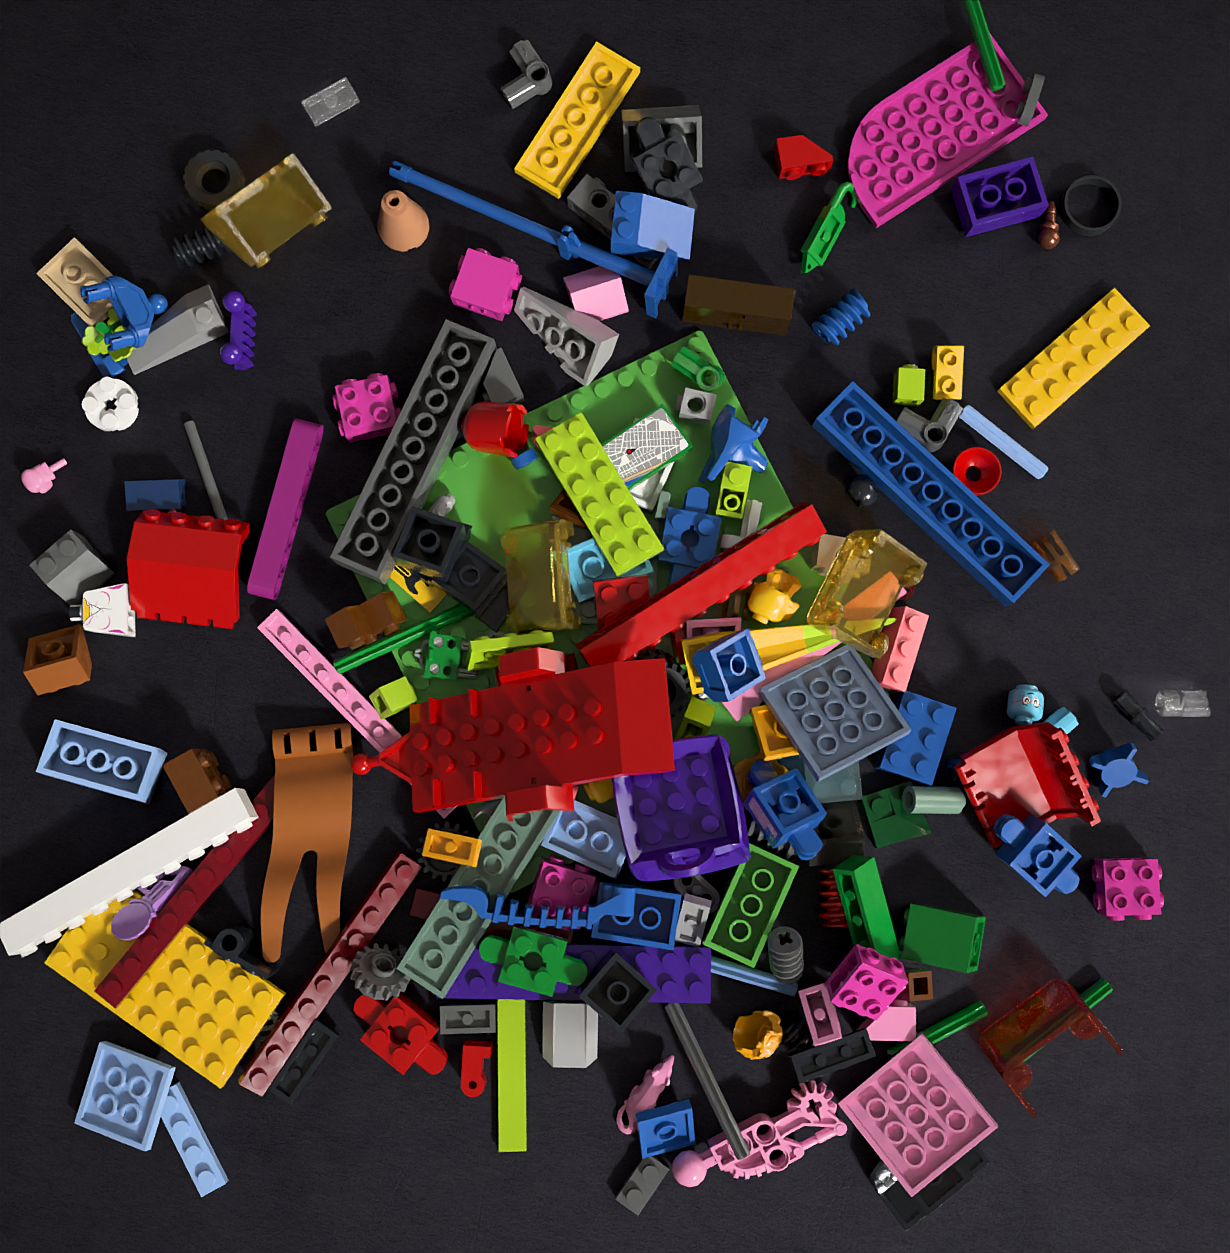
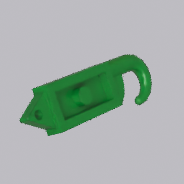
[800,182,857,273]

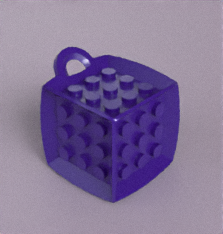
[612,735,751,881]

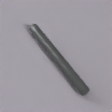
[184,421,228,520]

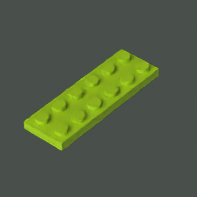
[535,412,664,577]

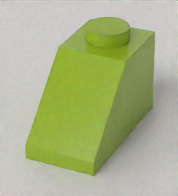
[674,697,717,740]

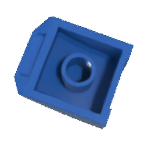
[692,627,766,702]

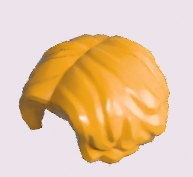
[732,1010,783,1060]

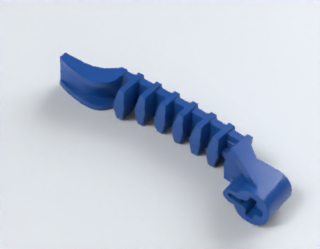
[440,884,636,929]

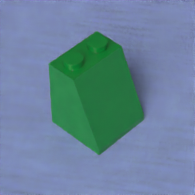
[899,903,986,973]

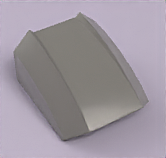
[543,1000,598,1068]

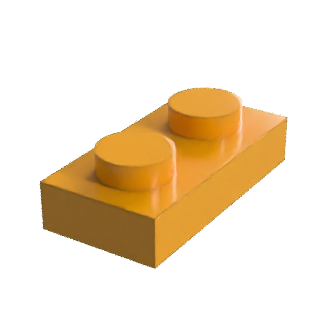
[422,829,482,867]

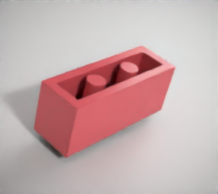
[871,606,929,692]

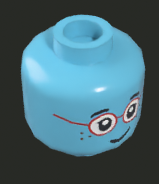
[1007,684,1044,726]

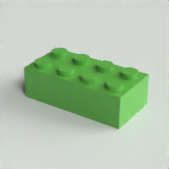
[702,843,799,968]

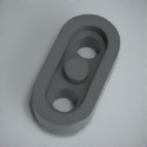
[1014,73,1045,126]
[673,875,720,913]

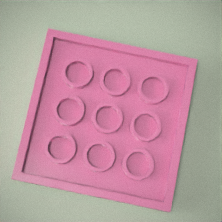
[838,1033,999,1197]

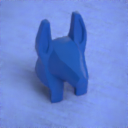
[698,404,768,484]

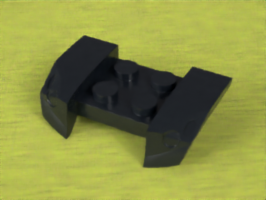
[411,522,529,633]
[869,1144,991,1232]

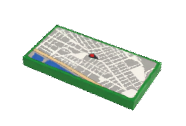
[601,404,693,491]

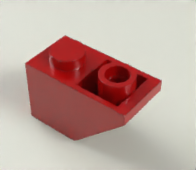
[774,135,833,180]

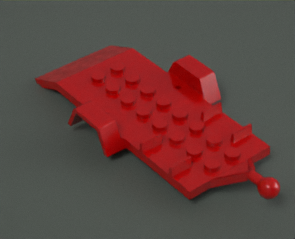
[350,647,675,822]

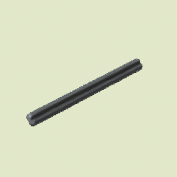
[665,1003,750,1160]

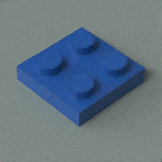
[635,1099,695,1159]

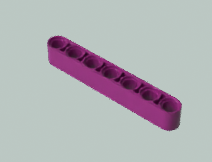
[247,418,323,600]

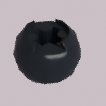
[846,474,879,508]

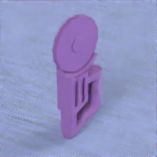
[111,866,193,940]

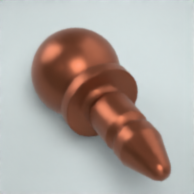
[1038,201,1060,249]

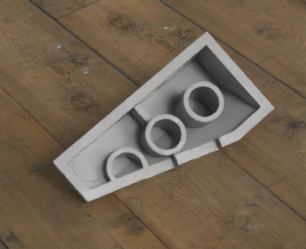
[127,284,230,375]
[514,287,619,386]

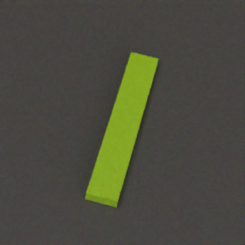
[497,999,527,1152]

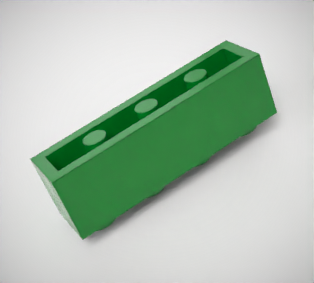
[833,855,901,960]

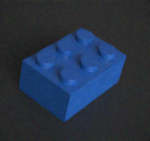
[874,691,957,786]
[591,879,682,950]

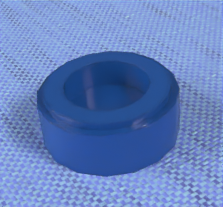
[511,448,538,470]

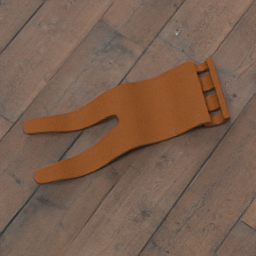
[261,722,354,963]

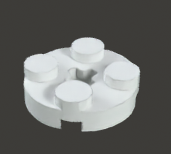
[82,377,139,431]

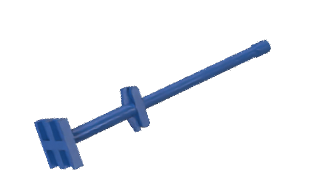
[389,161,678,318]

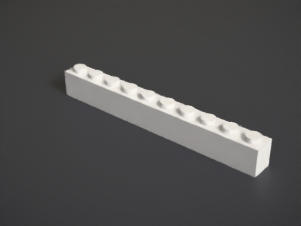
[0,788,259,957]

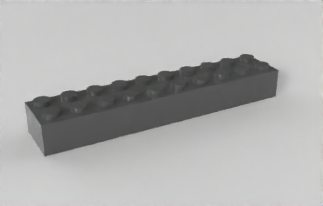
[330,319,497,585]

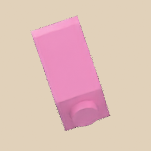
[798,983,842,1046]
[856,999,916,1041]

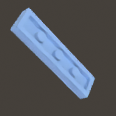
[161,1082,229,1197]

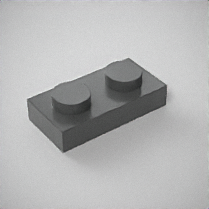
[440,1003,496,1034]
[615,1156,670,1215]

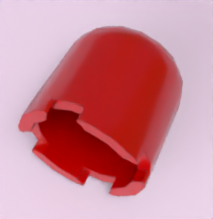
[461,401,529,458]

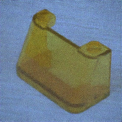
[200,153,332,269]
[501,519,581,635]
[807,529,927,659]

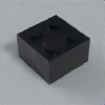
[392,506,466,582]
[574,950,657,1034]

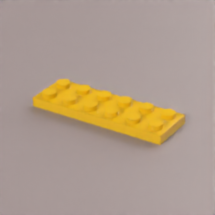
[514,42,640,199]
[997,288,1150,430]

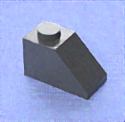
[482,348,525,404]

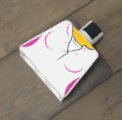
[69,584,135,637]

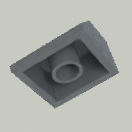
[30,530,116,605]

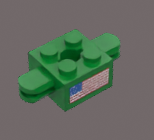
[479,925,588,997]

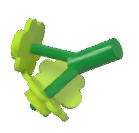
[82,308,135,362]

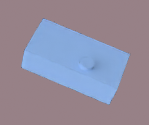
[36,719,167,804]

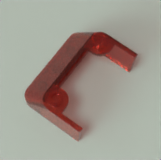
[979,979,1124,1118]

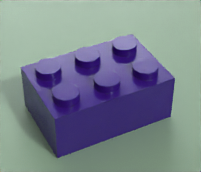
[951,157,1049,237]

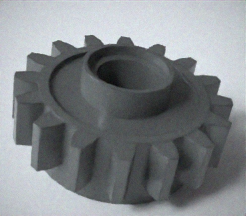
[350,943,410,1001]

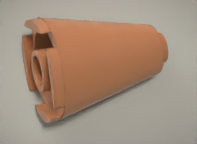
[377,190,429,252]

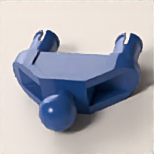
[80,276,168,351]

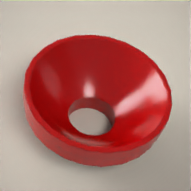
[952,447,1002,496]

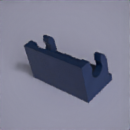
[124,479,186,511]

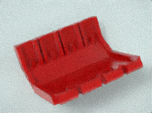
[127,509,250,629]
[954,722,1101,848]

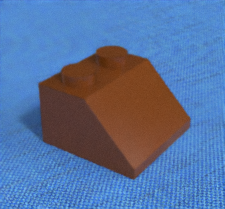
[23,624,92,695]

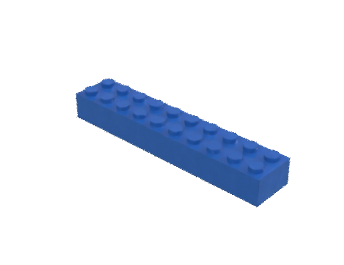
[812,381,1050,607]

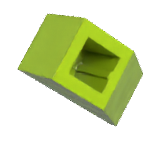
[715,462,752,520]

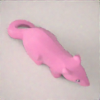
[616,1055,674,1134]

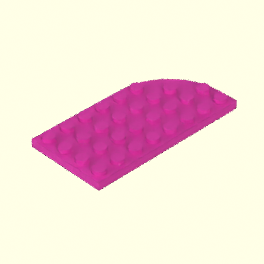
[848,32,1048,229]

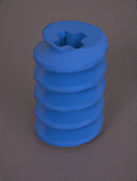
[812,288,871,345]

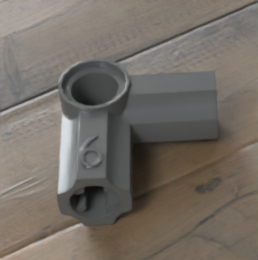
[500,40,552,109]
[896,398,963,452]

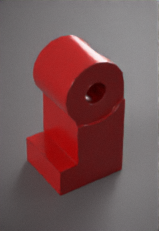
[461,1040,493,1097]

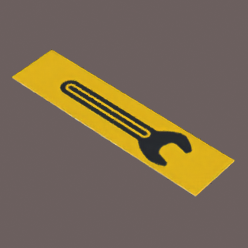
[390,564,447,612]

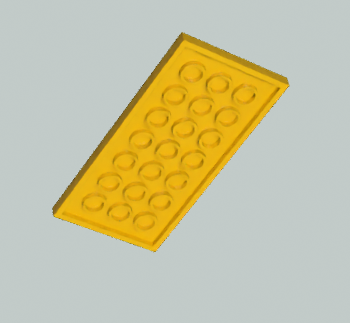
[45,888,286,1088]

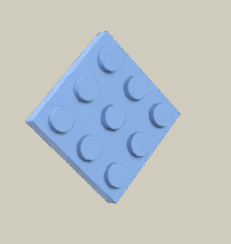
[74,1041,176,1151]

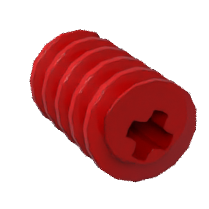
[819,869,848,927]

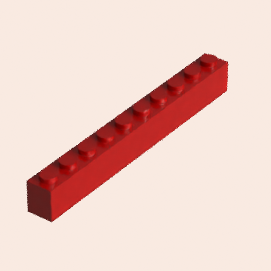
[575,502,827,667]

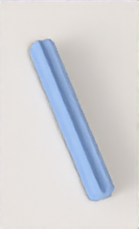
[959,405,1048,479]

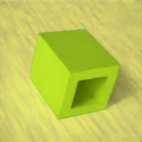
[892,364,925,407]
[369,676,418,720]

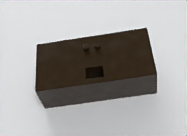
[682,275,795,336]

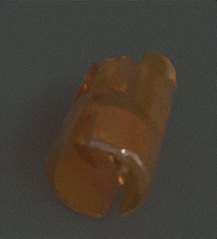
[1031,529,1080,582]
[721,579,754,621]

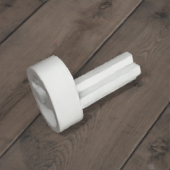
[720,500,762,551]

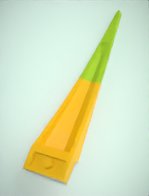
[681,617,897,695]

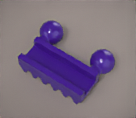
[220,291,257,370]

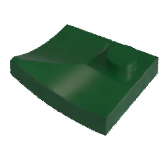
[858,780,931,849]

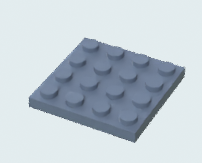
[759,643,912,782]

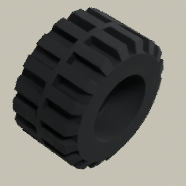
[631,648,691,719]

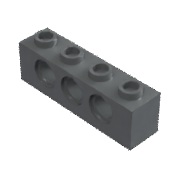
[567,174,658,269]

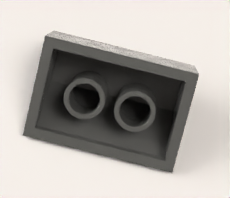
[621,105,702,172]

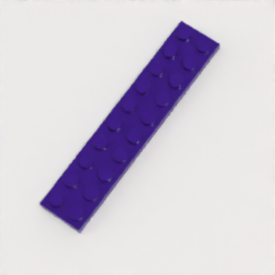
[436,942,711,1003]

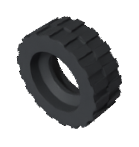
[183,149,245,213]

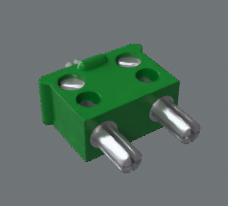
[415,631,478,680]

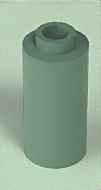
[902,786,966,814]

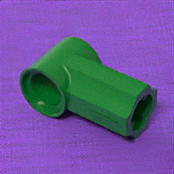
[671,346,724,390]

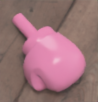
[21,458,67,494]

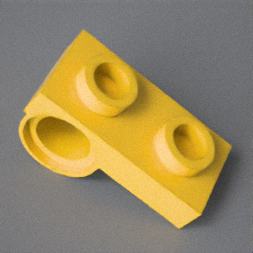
[931,345,964,400]

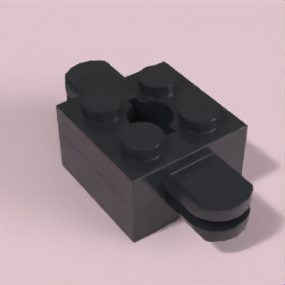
[630,117,703,214]

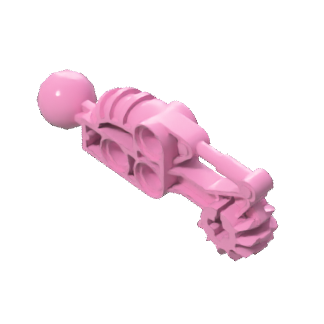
[672,1079,847,1187]

